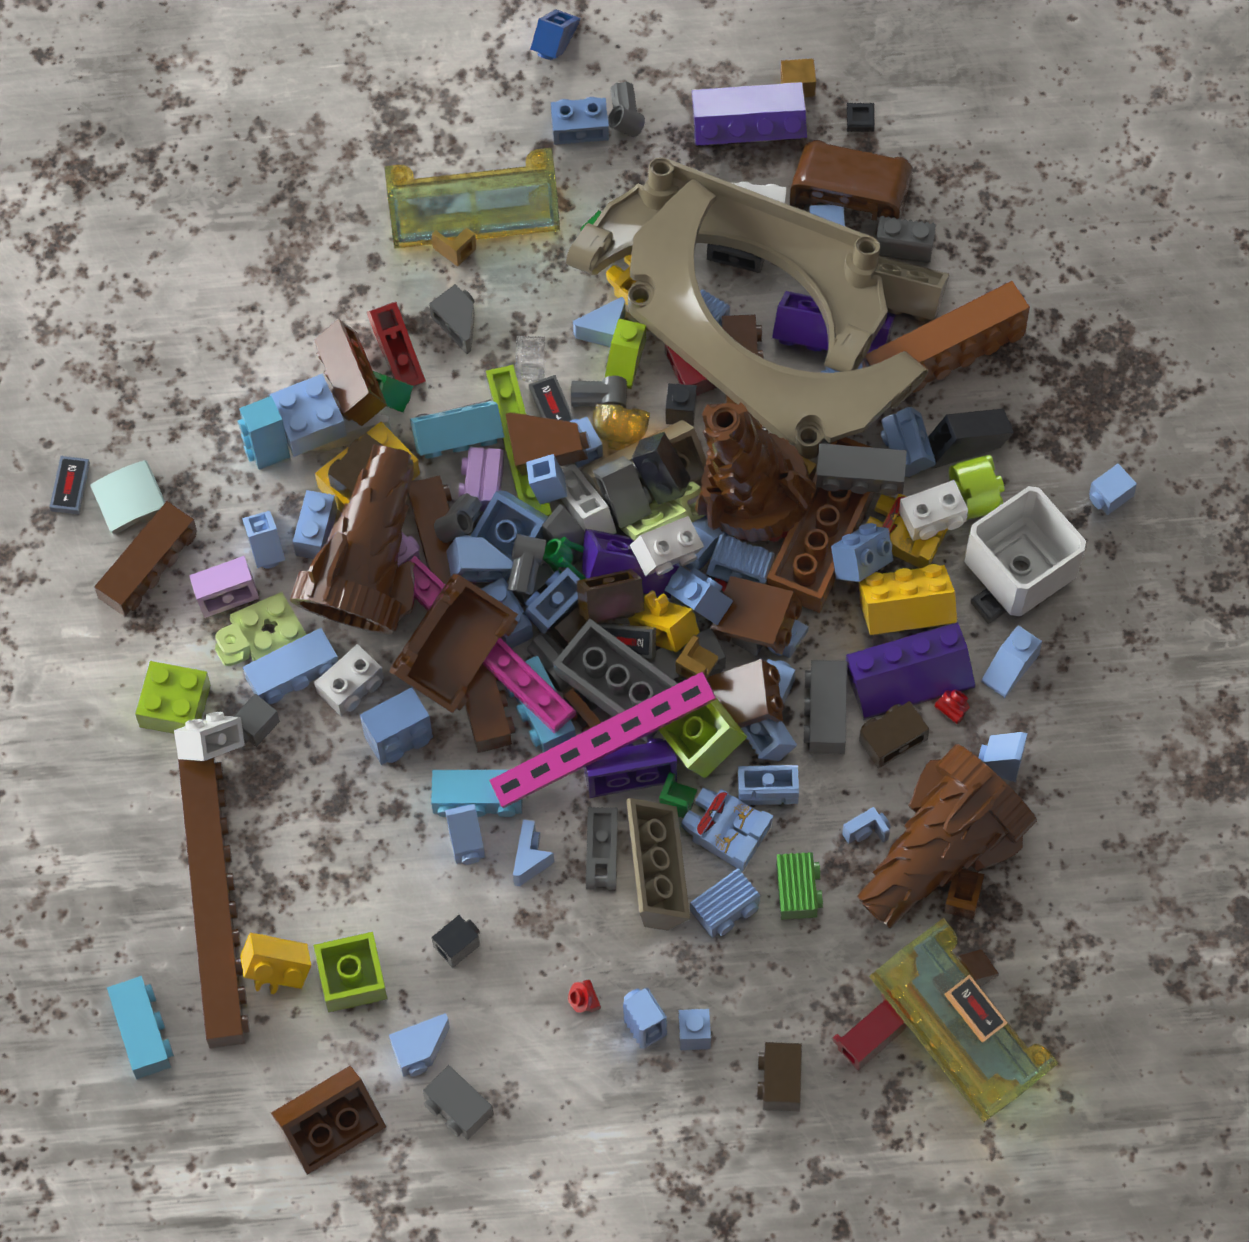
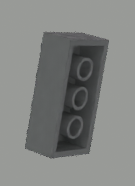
[553,619,678,743]

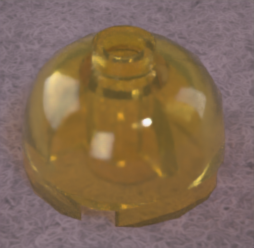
[593,404,650,450]

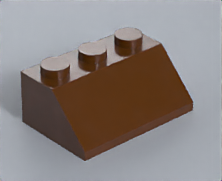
[271,1066,386,1175]

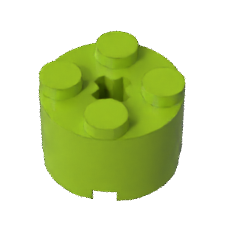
[949,454,1005,520]

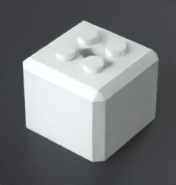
[964,486,1086,616]

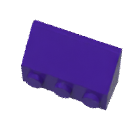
[582,529,680,598]
[584,738,677,798]

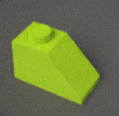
[605,318,646,389]

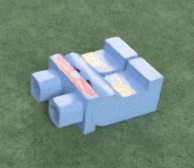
[681,787,773,872]

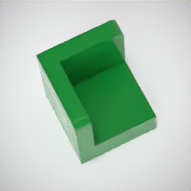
[659,772,698,818]

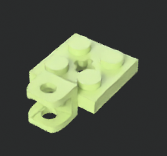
[619,481,705,541]
[215,592,307,666]

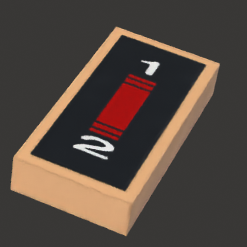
[944,974,1007,1043]

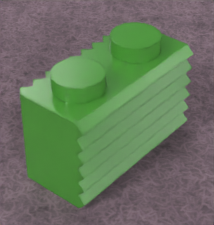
[776,852,823,920]

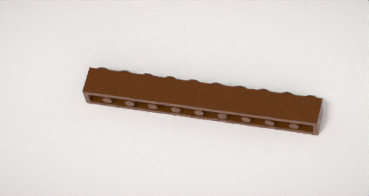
[408,475,516,753]
[178,757,250,1049]

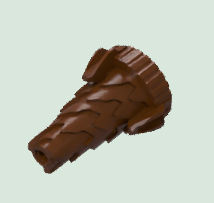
[695,402,817,542]
[290,444,415,635]
[857,744,1037,929]

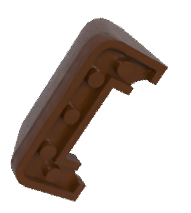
[790,140,913,221]
[389,574,518,713]

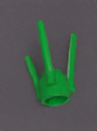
[543,537,586,580]

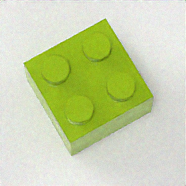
[135,661,211,734]
[658,698,747,778]
[313,932,388,1013]

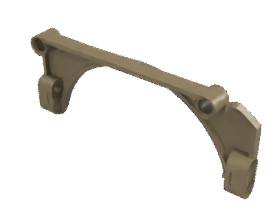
[566,157,888,372]
[628,179,928,459]

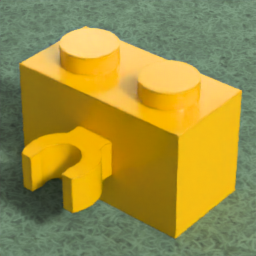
[628,590,700,652]
[240,932,312,995]

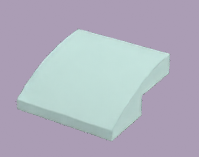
[90,460,165,535]

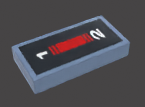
[50,456,90,515]

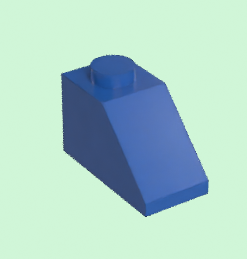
[530,9,581,60]

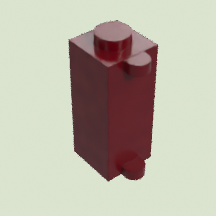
[832,991,913,1071]

